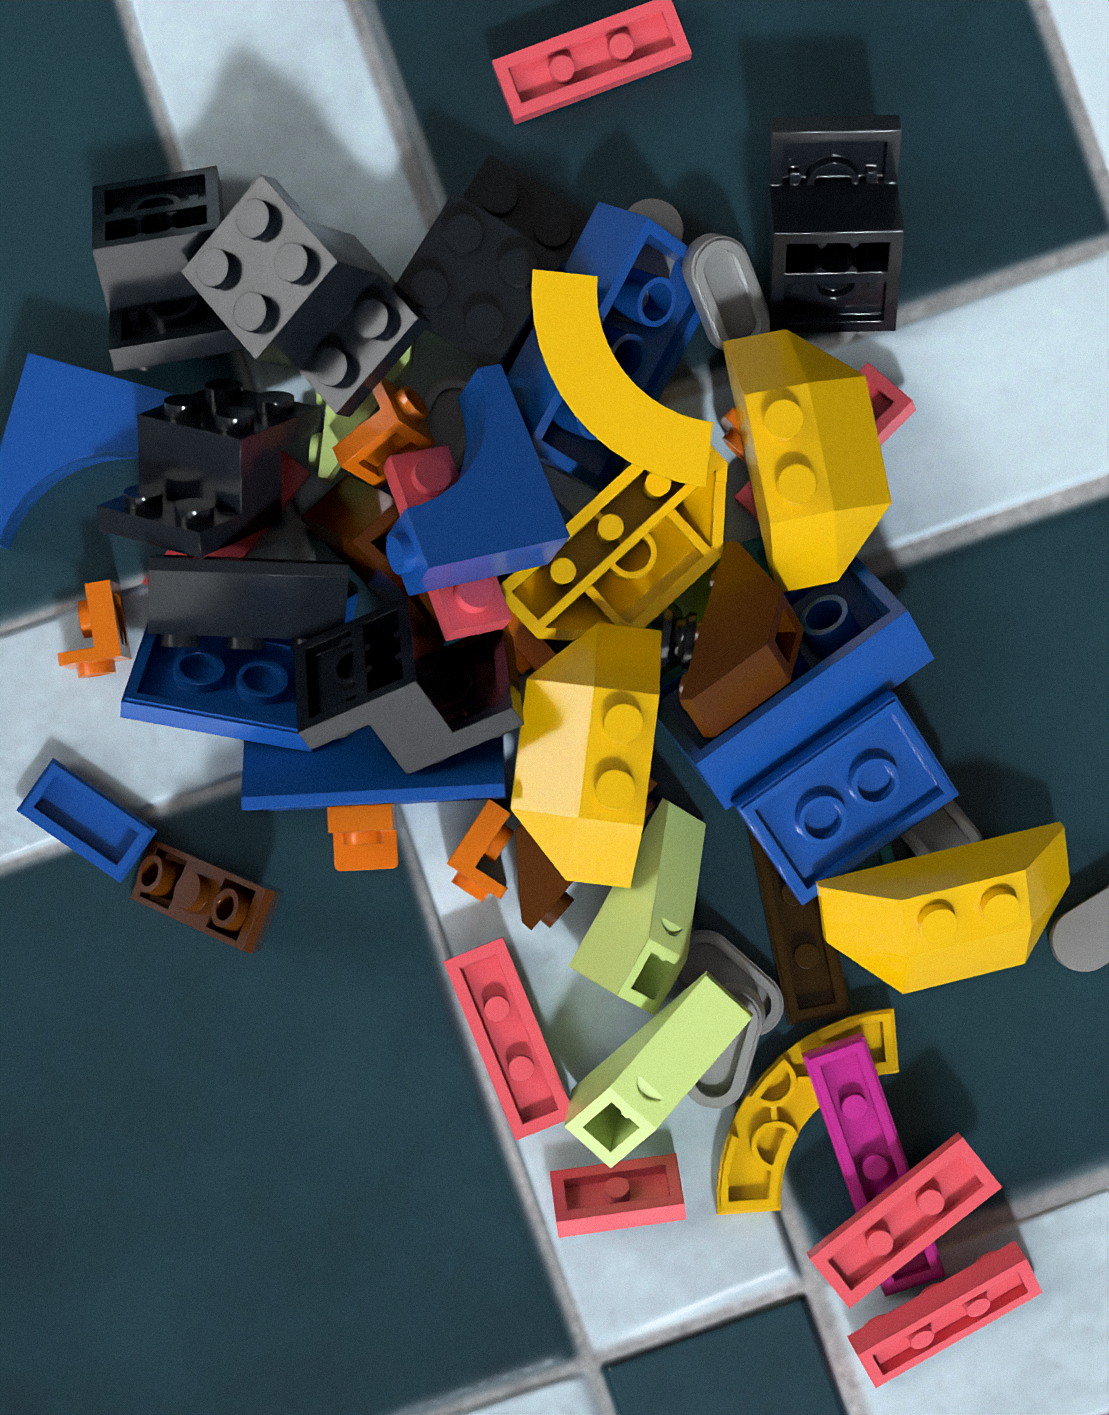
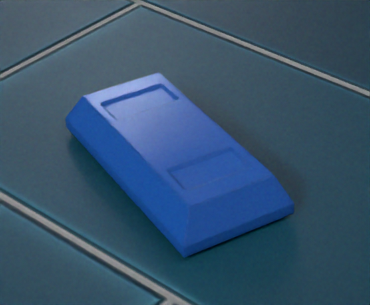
[16,758,158,883]

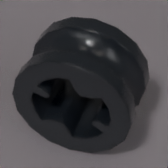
[661,608,697,670]

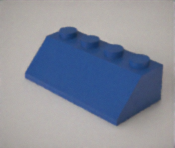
[506,201,700,493]
[657,556,935,810]
[241,727,507,812]

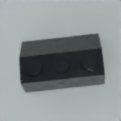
[148,554,349,651]

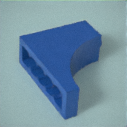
[0,352,176,550]
[386,364,570,596]

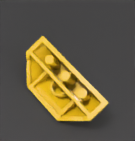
[722,329,892,593]
[500,445,728,641]
[510,623,662,888]
[816,821,1070,994]

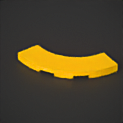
[531,269,713,487]
[716,1007,899,1215]

